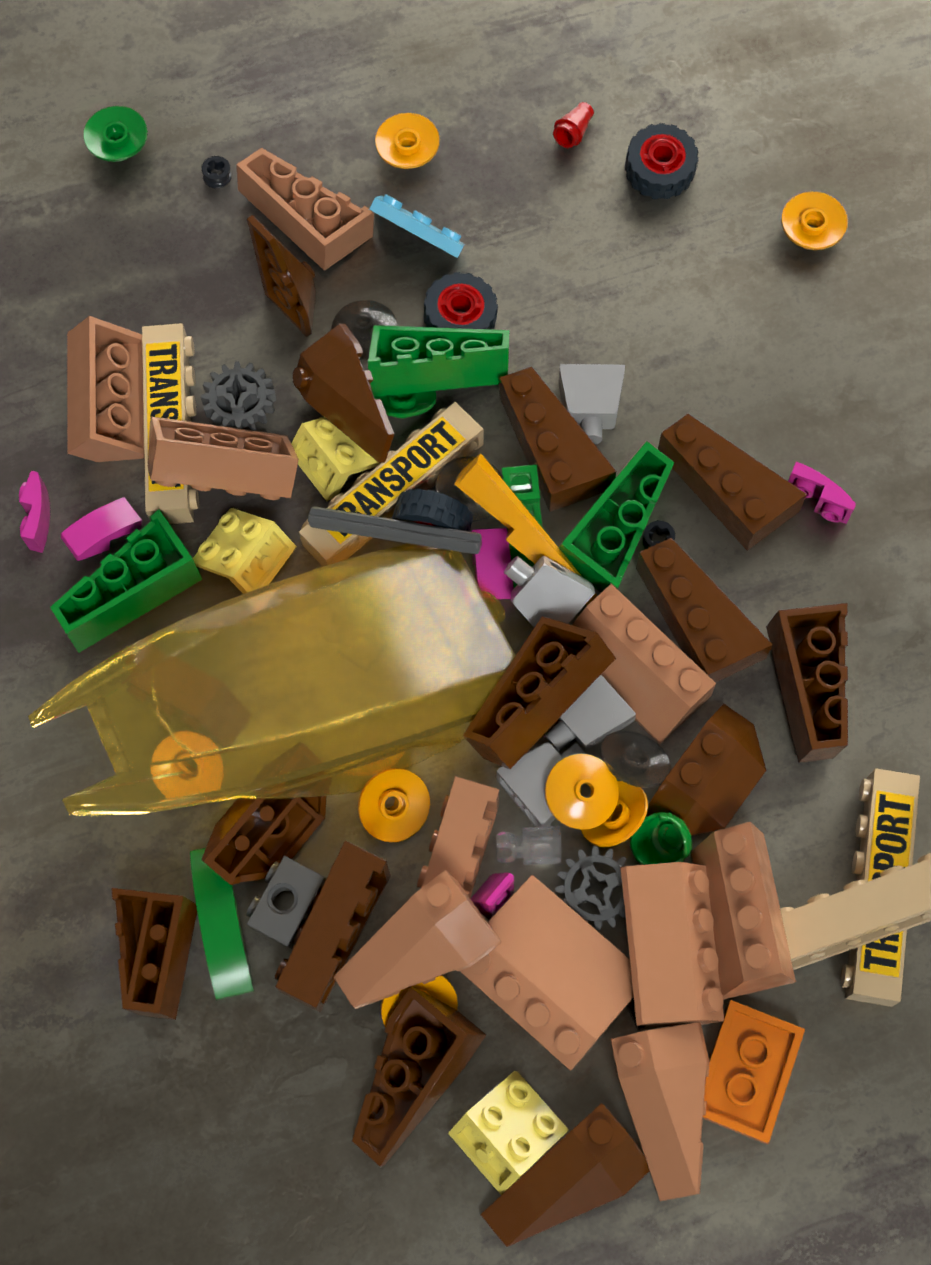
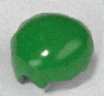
[630,812,692,865]

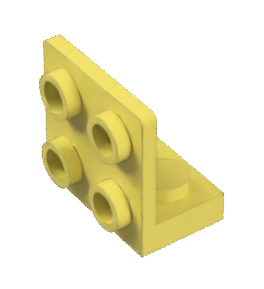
[291,417,380,501]
[193,508,297,602]
[448,1071,568,1195]

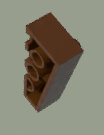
[274,841,391,1013]

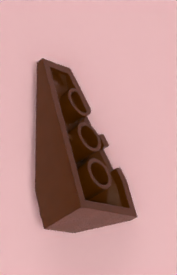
[247,215,316,337]
[293,324,394,463]
[352,986,486,1167]
[480,1103,650,1247]

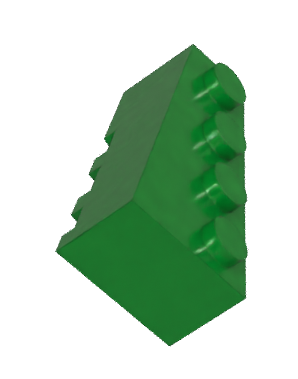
[368,325,510,397]
[559,441,675,593]
[50,509,202,653]

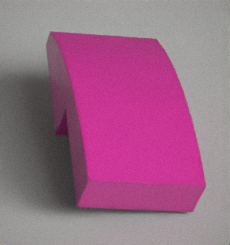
[788,461,856,524]
[19,471,50,553]
[61,497,142,561]
[471,528,513,600]

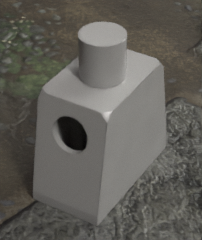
[558,364,625,444]
[504,556,595,628]
[544,675,636,752]
[496,742,585,833]

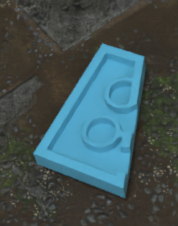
[369,194,465,258]

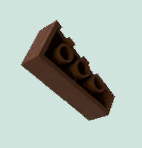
[499,366,617,512]
[658,414,807,551]
[636,538,773,683]
[766,603,848,763]
[462,616,616,769]

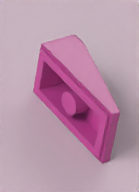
[471,872,515,920]

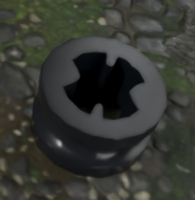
[202,156,232,188]
[642,520,675,549]

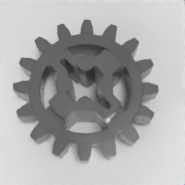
[201,361,277,431]
[555,846,627,930]

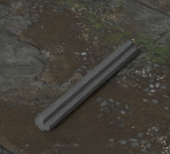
[308,507,482,554]

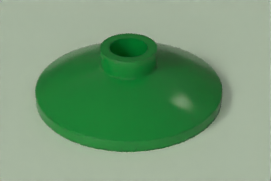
[83,106,148,162]
[374,391,436,418]

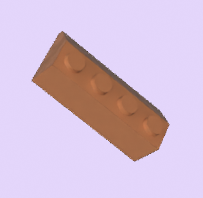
[67,316,145,462]
[148,416,299,500]
[572,584,716,744]
[691,822,796,1000]
[621,862,724,1027]

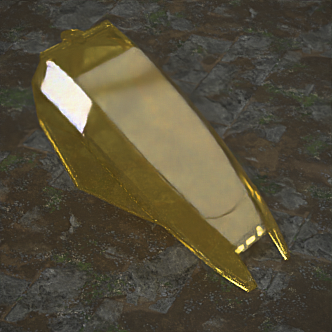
[28,544,515,816]

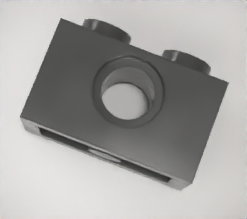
[246,856,326,949]

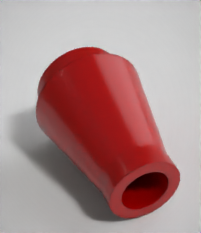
[553,102,594,148]

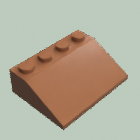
[460,875,634,1071]

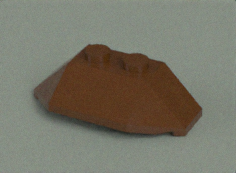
[646,704,766,836]
[201,743,328,885]

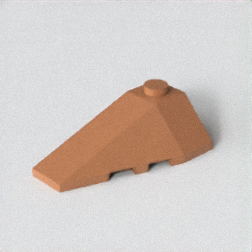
[334,870,502,1009]
[611,1022,710,1201]

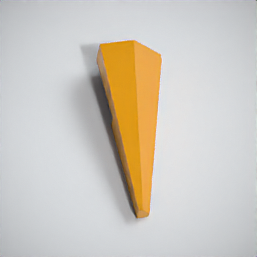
[454,453,597,606]

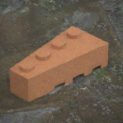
[236,148,374,271]
[417,776,499,898]

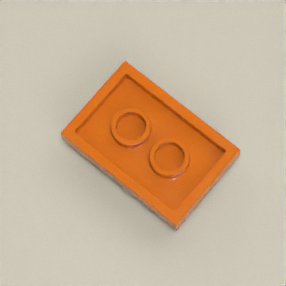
[703,1000,805,1144]

